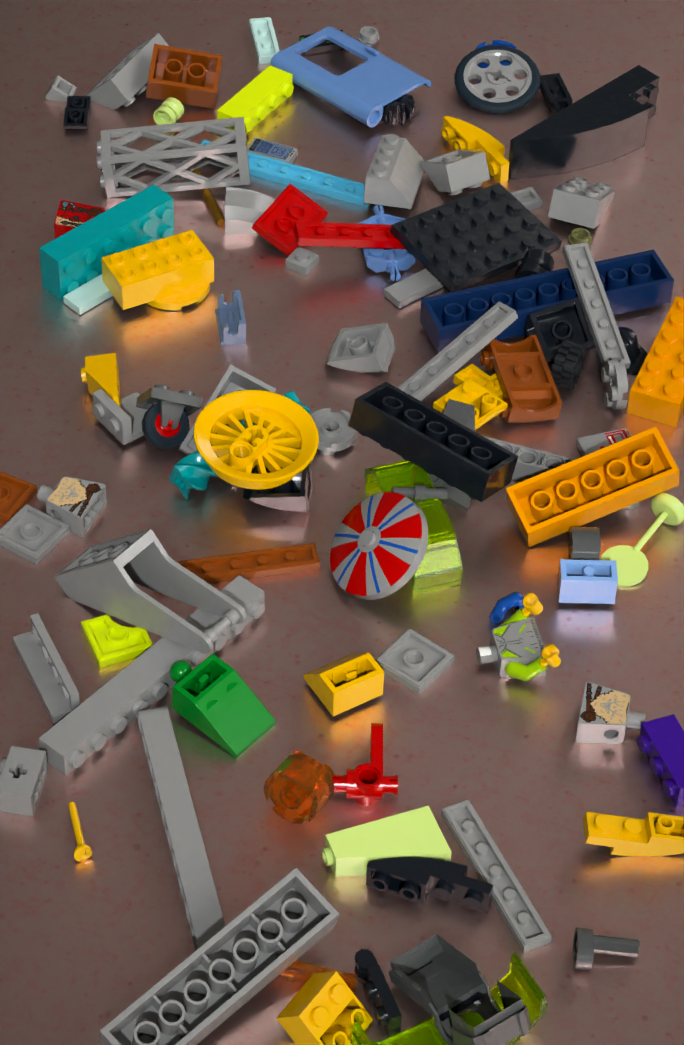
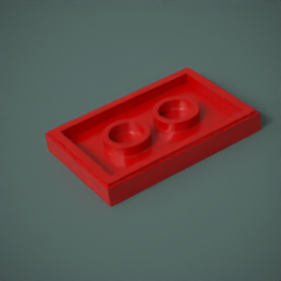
[252,183,328,256]

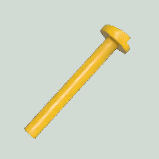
[68,802,92,862]

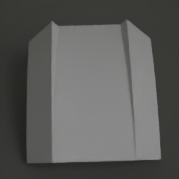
[225,187,276,235]
[325,322,395,373]

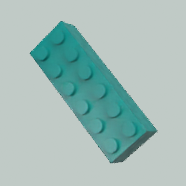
[39,184,174,301]

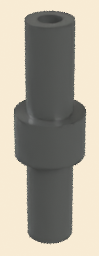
[391,485,448,502]

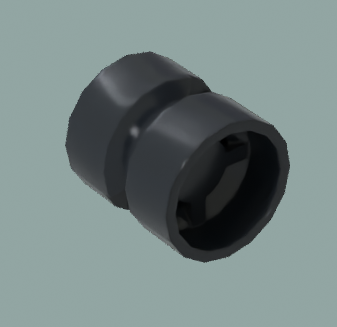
[515,249,554,279]

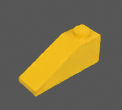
[81,353,121,407]

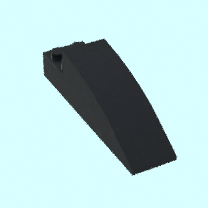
[508,65,660,180]

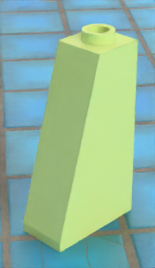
[321,805,451,877]

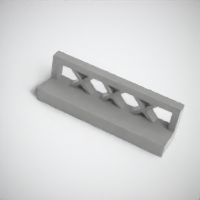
[12,613,80,725]

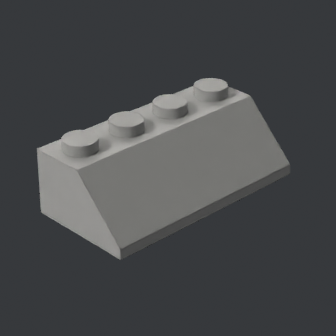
[85,32,169,110]
[364,134,425,209]

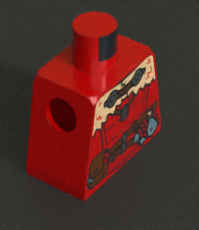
[54,200,105,239]

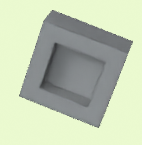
[285,246,319,276]

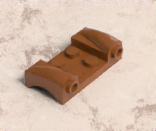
[480,335,562,424]

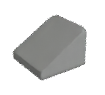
[44,75,77,103]

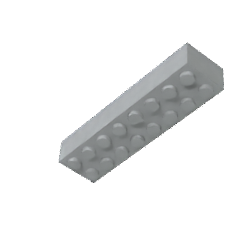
[99,868,339,1045]

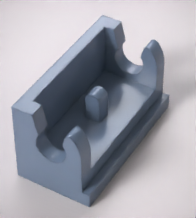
[215,290,246,346]

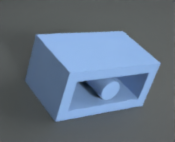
[557,559,618,604]

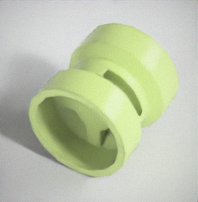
[153,97,184,125]

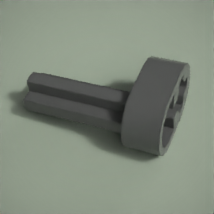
[573,928,640,970]

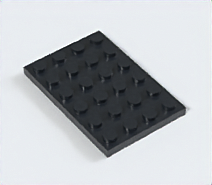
[390,183,562,292]

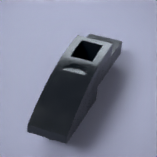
[366,857,493,913]

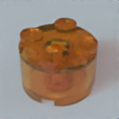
[264,750,334,824]

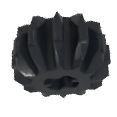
[381,94,416,126]

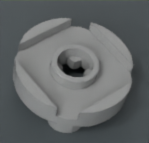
[601,357,628,410]
[310,408,357,455]

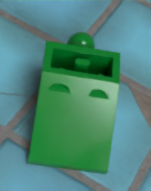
[169,653,276,758]

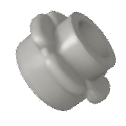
[358,26,380,46]

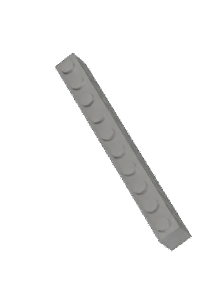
[38,575,265,776]

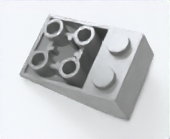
[548,177,616,229]

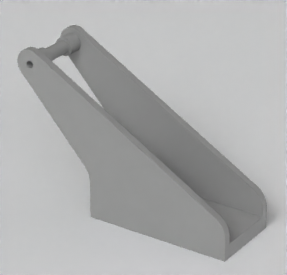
[54,529,247,654]

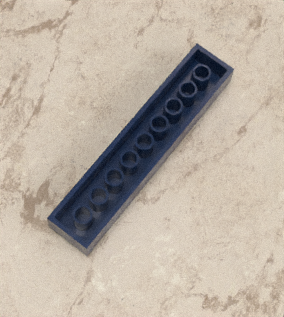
[420,249,674,353]

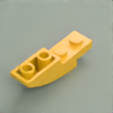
[441,116,510,184]
[583,812,684,856]

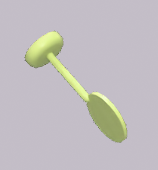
[600,493,684,587]

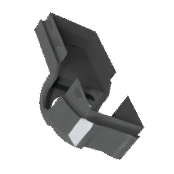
[389,934,531,1045]

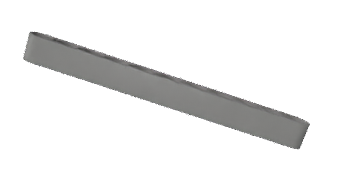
[137,706,225,951]

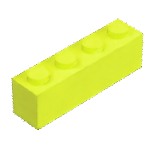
[217,65,294,133]

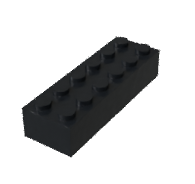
[349,382,518,502]

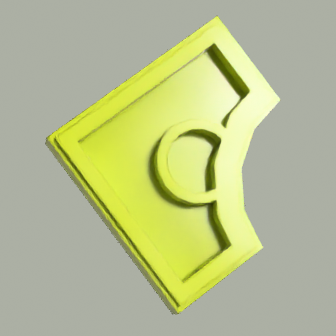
[81,614,153,668]

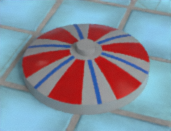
[330,492,428,600]

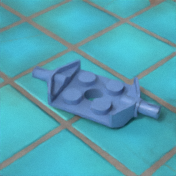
[359,205,416,281]

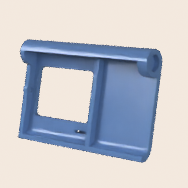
[271,26,432,128]

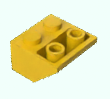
[433,378,508,430]
[304,652,384,716]
[276,971,373,1045]

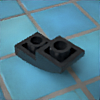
[63,96,91,129]

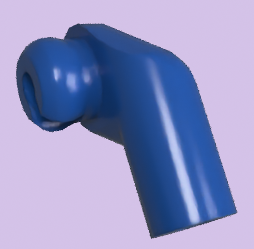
[489,592,525,624]

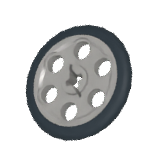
[454,45,541,114]

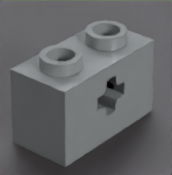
[0,746,48,817]

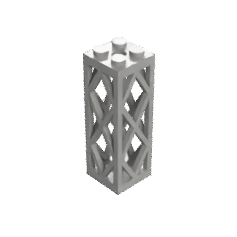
[97,117,250,198]

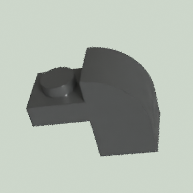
[568,527,601,560]

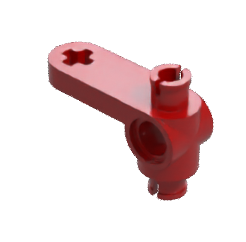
[331,723,398,806]

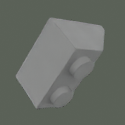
[420,149,490,195]

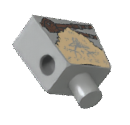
[37,476,107,537]
[576,681,646,744]

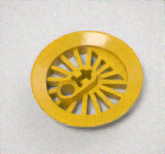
[194,390,319,490]

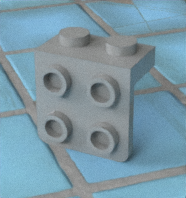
[92,389,147,445]

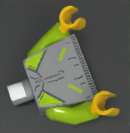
[476,593,561,681]

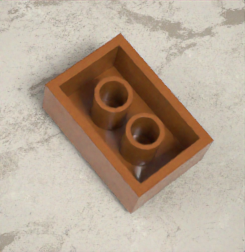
[146,44,223,109]

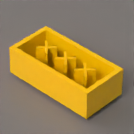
[101,230,214,310]

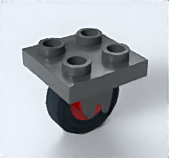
[136,385,203,449]

